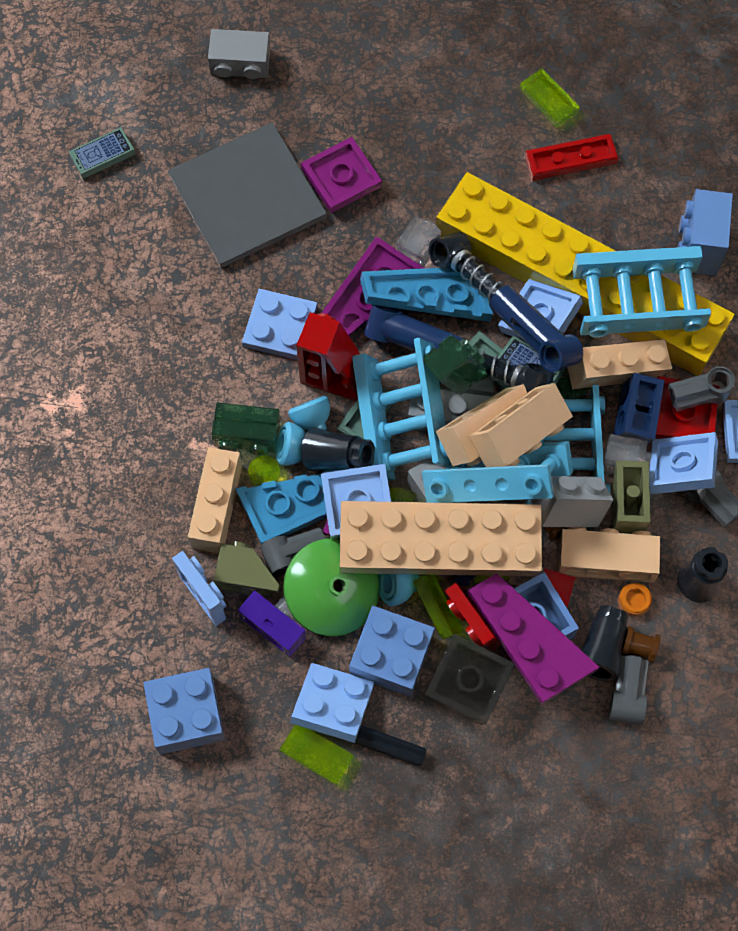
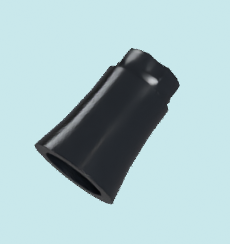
[301,427,375,471]
[677,547,728,603]
[581,605,629,682]

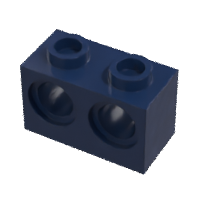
[612,373,664,449]

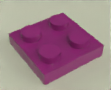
[301,137,382,213]

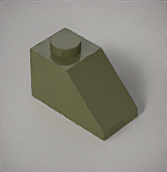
[611,460,650,534]
[213,541,281,600]

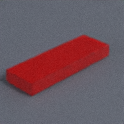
[525,134,619,181]

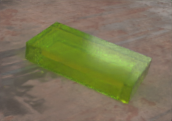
[519,68,580,128]
[413,575,463,640]
[279,725,354,786]

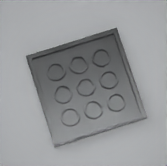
[168,122,327,268]

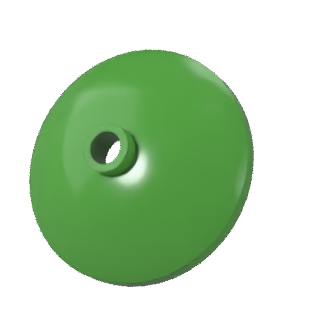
[284,538,380,636]

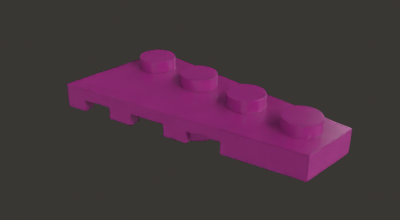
[322,236,425,337]
[468,573,599,705]

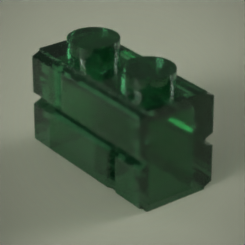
[424,335,487,395]
[211,402,281,456]

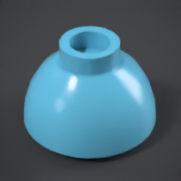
[288,396,330,430]
[276,422,306,466]
[378,574,420,607]

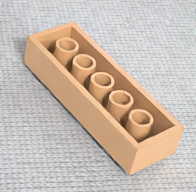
[340,501,542,576]

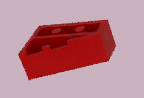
[296,312,360,401]

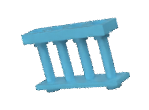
[573,246,711,338]
[352,338,452,481]
[525,385,610,504]
[421,441,573,503]

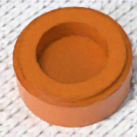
[618,583,652,617]

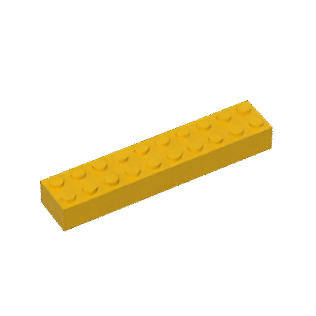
[435,172,735,376]

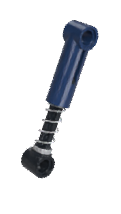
[428,232,583,373]
[364,304,555,393]

